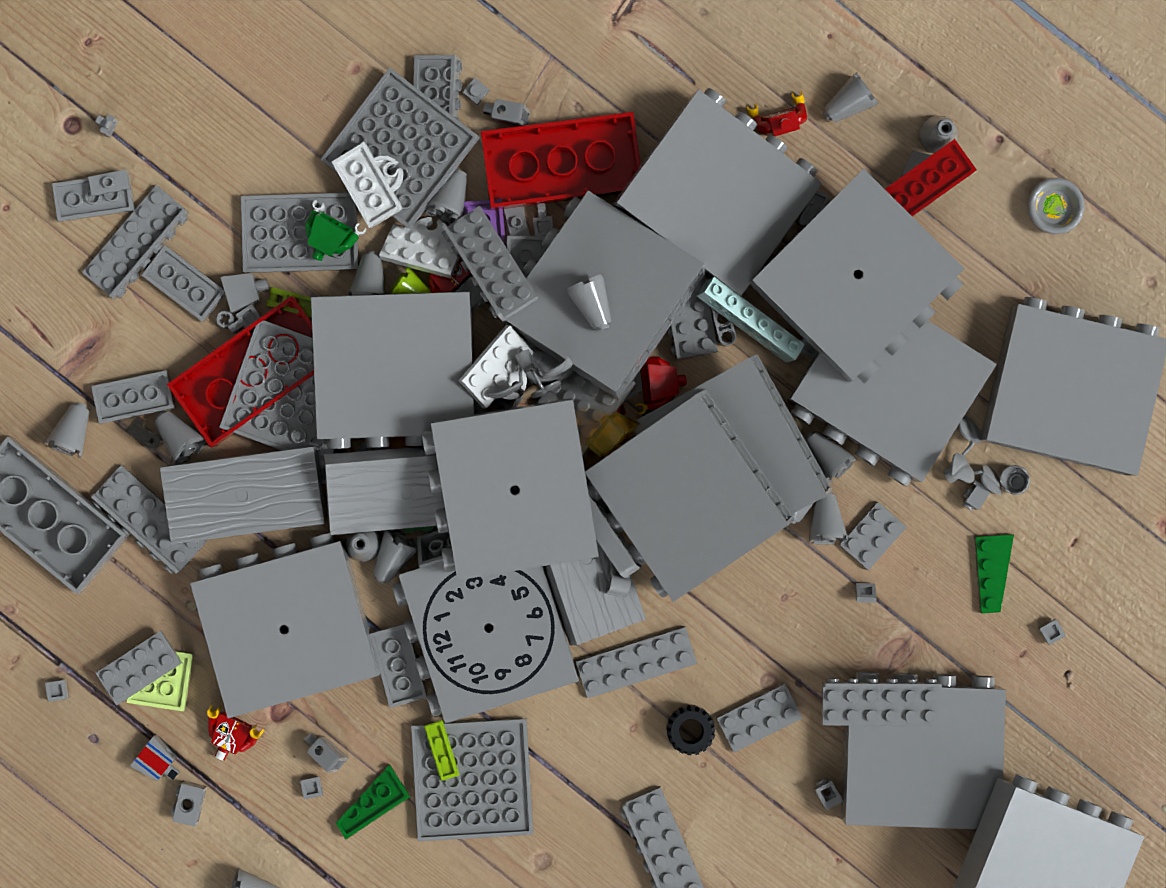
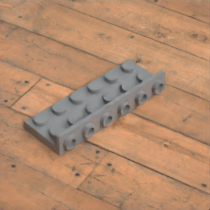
[413,55,462,121]
[82,185,189,300]
[442,206,539,322]
[667,277,718,360]
[90,465,208,574]
[822,678,942,726]
[620,787,704,888]

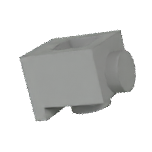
[962,480,991,511]
[814,778,843,810]

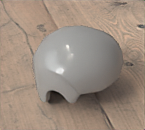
[1000,465,1031,495]

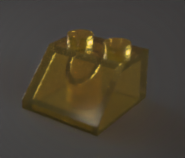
[586,412,640,460]

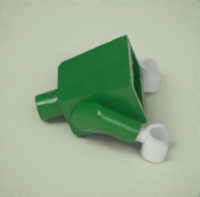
[305,200,366,261]

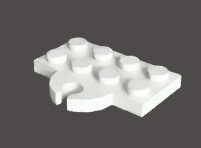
[332,142,403,228]
[379,217,461,279]
[458,325,534,408]

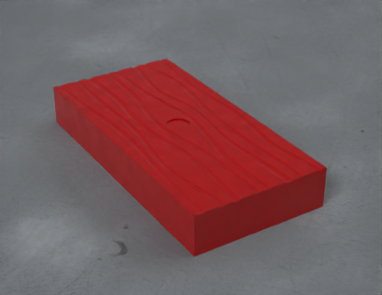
[481,112,641,211]
[167,295,314,447]

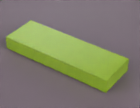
[424,719,460,781]

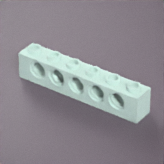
[696,277,805,363]

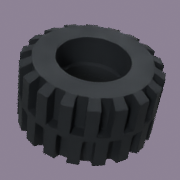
[666,705,715,756]

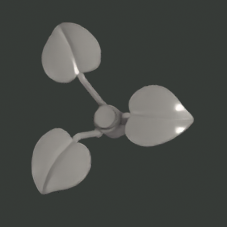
[487,349,573,399]
[944,415,1002,495]

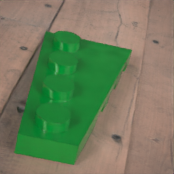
[975,534,1014,614]
[336,764,411,840]

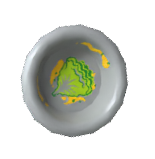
[1028,178,1085,235]

